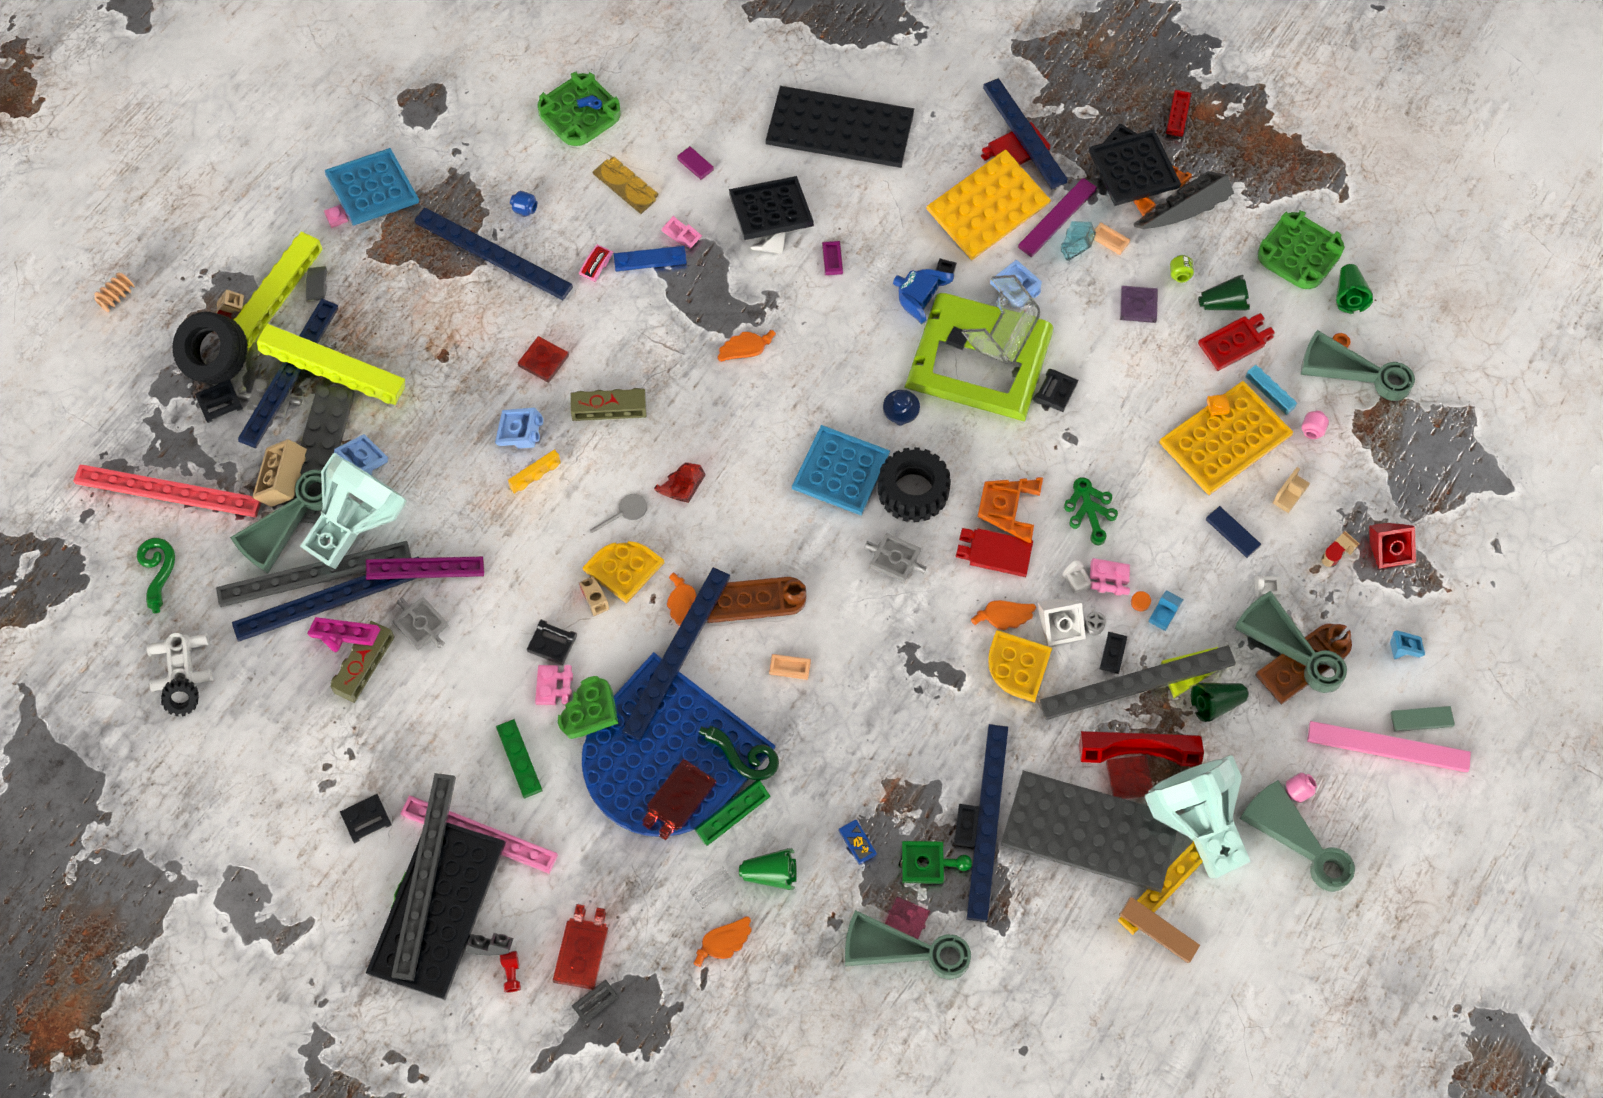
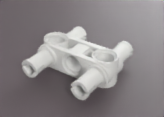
[147,633,213,693]

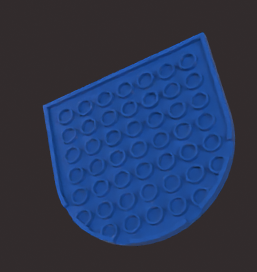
[582,652,775,837]

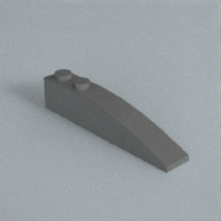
[1133,171,1234,229]

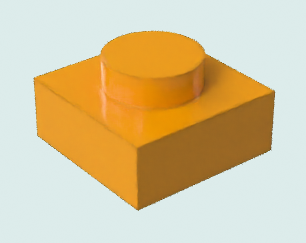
[1207,394,1230,416]

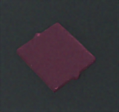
[885,896,930,939]

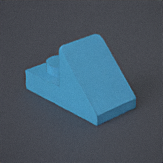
[1148,590,1184,631]
[1390,630,1425,659]

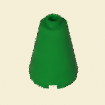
[1336,264,1373,314]
[739,848,797,890]

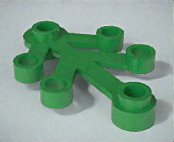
[1064,477,1118,546]

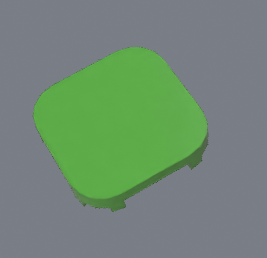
[537,71,621,146]
[1258,210,1345,289]

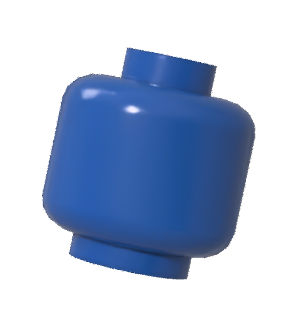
[510,191,538,216]

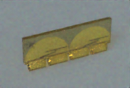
[592,157,658,214]

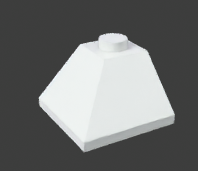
[1038,599,1086,646]

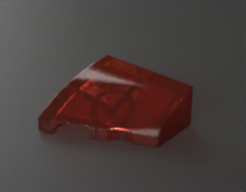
[654,462,706,503]

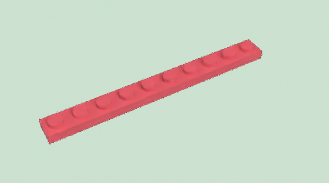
[73,464,262,518]

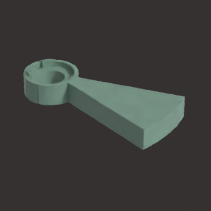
[1300,330,1415,401]
[230,470,323,574]
[1235,591,1347,693]
[1239,780,1355,892]
[845,910,971,980]

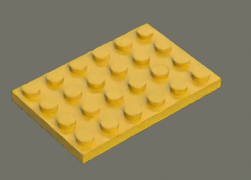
[926,149,1051,260]
[1159,381,1293,495]

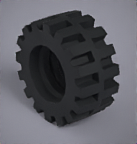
[161,678,199,717]

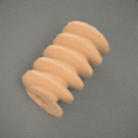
[94,272,135,312]

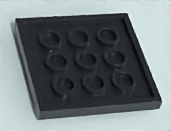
[1088,129,1181,206]
[729,176,814,240]

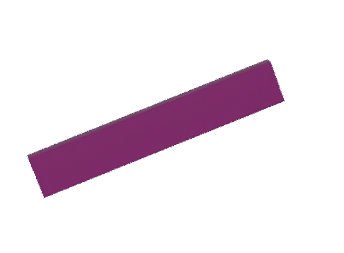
[1018,178,1097,257]
[365,556,484,580]

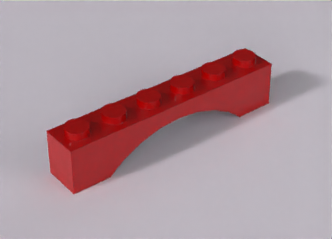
[1079,731,1204,767]

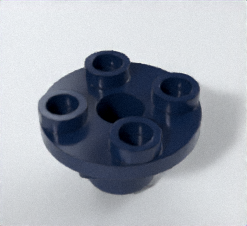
[883,390,920,426]

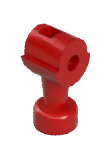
[500,951,521,993]

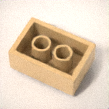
[252,439,307,507]

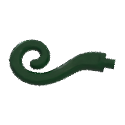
[699,725,779,781]

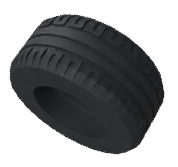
[172,311,248,384]

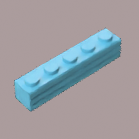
[1246,365,1297,415]

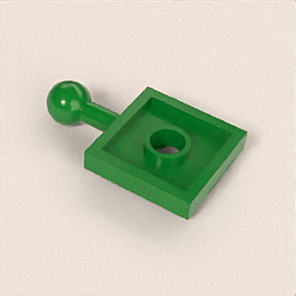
[902,841,972,884]

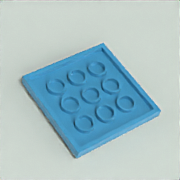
[325,148,419,226]
[792,425,890,516]

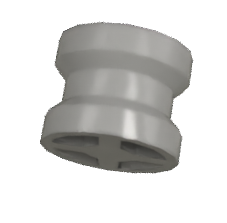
[1084,611,1106,635]

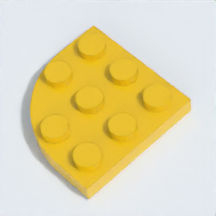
[583,541,665,604]
[988,630,1052,703]

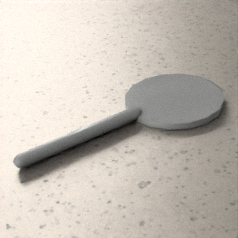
[590,494,647,533]

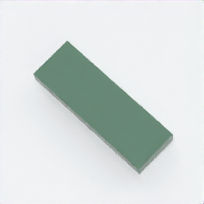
[1390,706,1455,732]

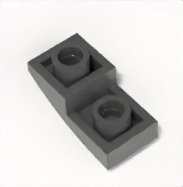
[306,266,328,301]
[465,933,514,956]

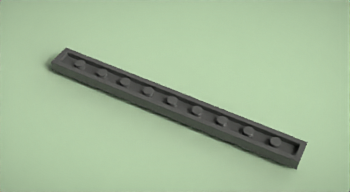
[216,541,411,607]
[1040,645,1236,720]
[391,773,456,981]

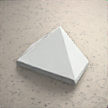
[751,232,785,254]

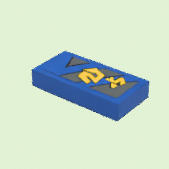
[838,819,877,865]

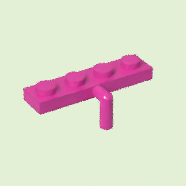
[307,617,380,652]

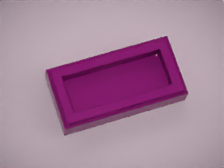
[677,146,714,180]
[822,241,843,275]

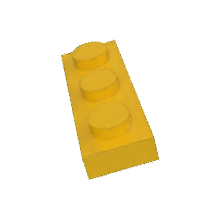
[508,449,561,494]

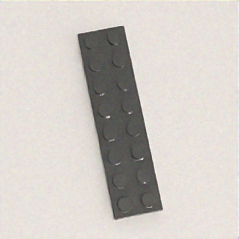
[283,385,355,524]

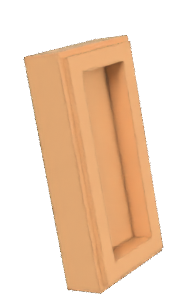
[1090,222,1130,255]
[769,654,811,680]

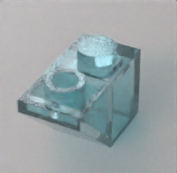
[1061,221,1096,261]

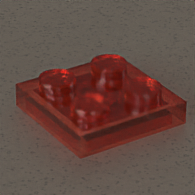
[518,336,569,383]
[1106,755,1153,799]

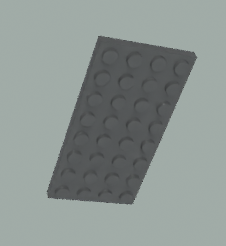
[1001,770,1179,893]

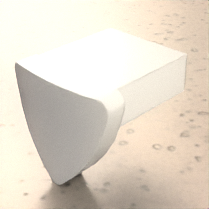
[1062,561,1091,594]
[1254,575,1282,598]

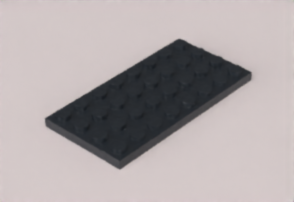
[766,86,915,168]
[366,823,506,1000]

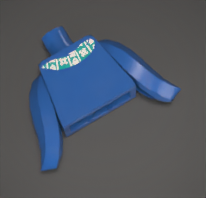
[893,269,954,324]

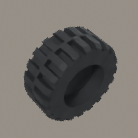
[878,447,951,522]

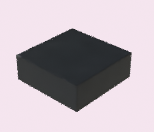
[936,258,957,274]
[946,326,971,350]

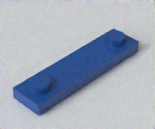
[613,246,687,272]

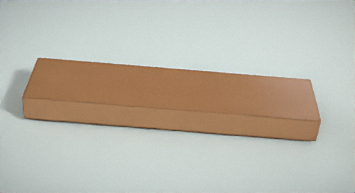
[1119,897,1200,963]

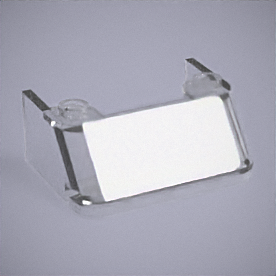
[962,275,1040,364]

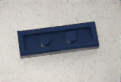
[1206,506,1261,558]

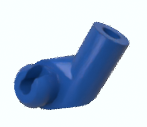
[577,95,602,109]

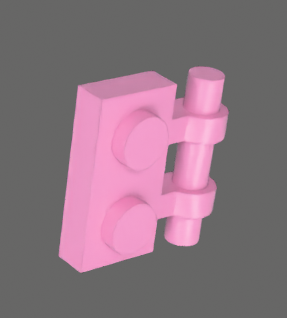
[1090,558,1130,596]
[535,665,573,705]

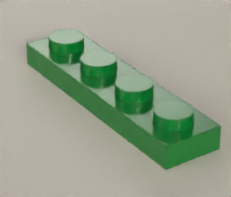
[496,719,543,799]
[694,780,771,846]

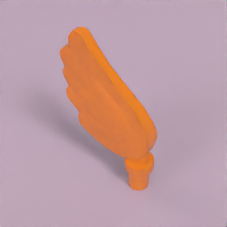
[718,330,776,362]
[667,572,696,626]
[971,600,1036,630]
[693,916,752,967]

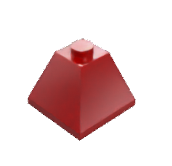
[1369,523,1416,569]

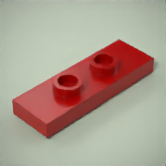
[1165,90,1192,137]

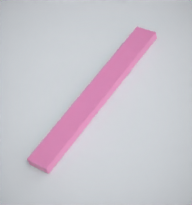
[1307,721,1471,772]
[400,795,558,874]

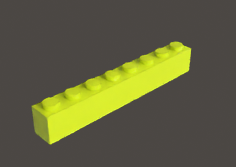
[219,231,323,350]
[257,324,405,405]

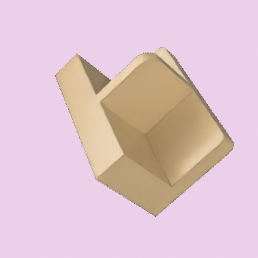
[1273,467,1310,513]

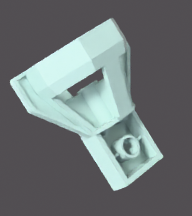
[300,453,407,569]
[1145,755,1251,878]

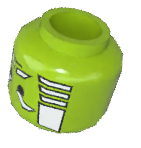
[1170,255,1194,283]

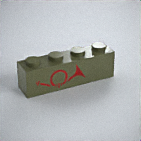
[570,388,647,421]
[330,621,395,703]

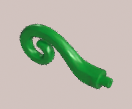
[137,538,175,614]

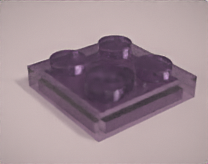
[1120,286,1158,323]

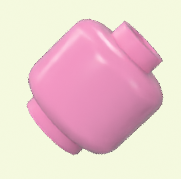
[1302,410,1329,439]
[1285,772,1317,803]

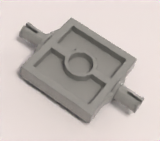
[238,379,302,417]
[864,533,927,583]
[393,597,449,650]

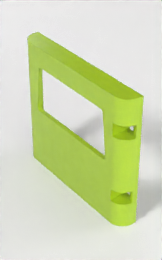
[904,293,1054,422]

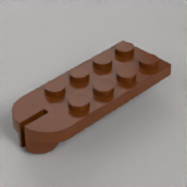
[707,577,806,623]
[1255,623,1352,705]

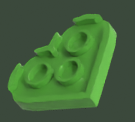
[558,676,618,739]

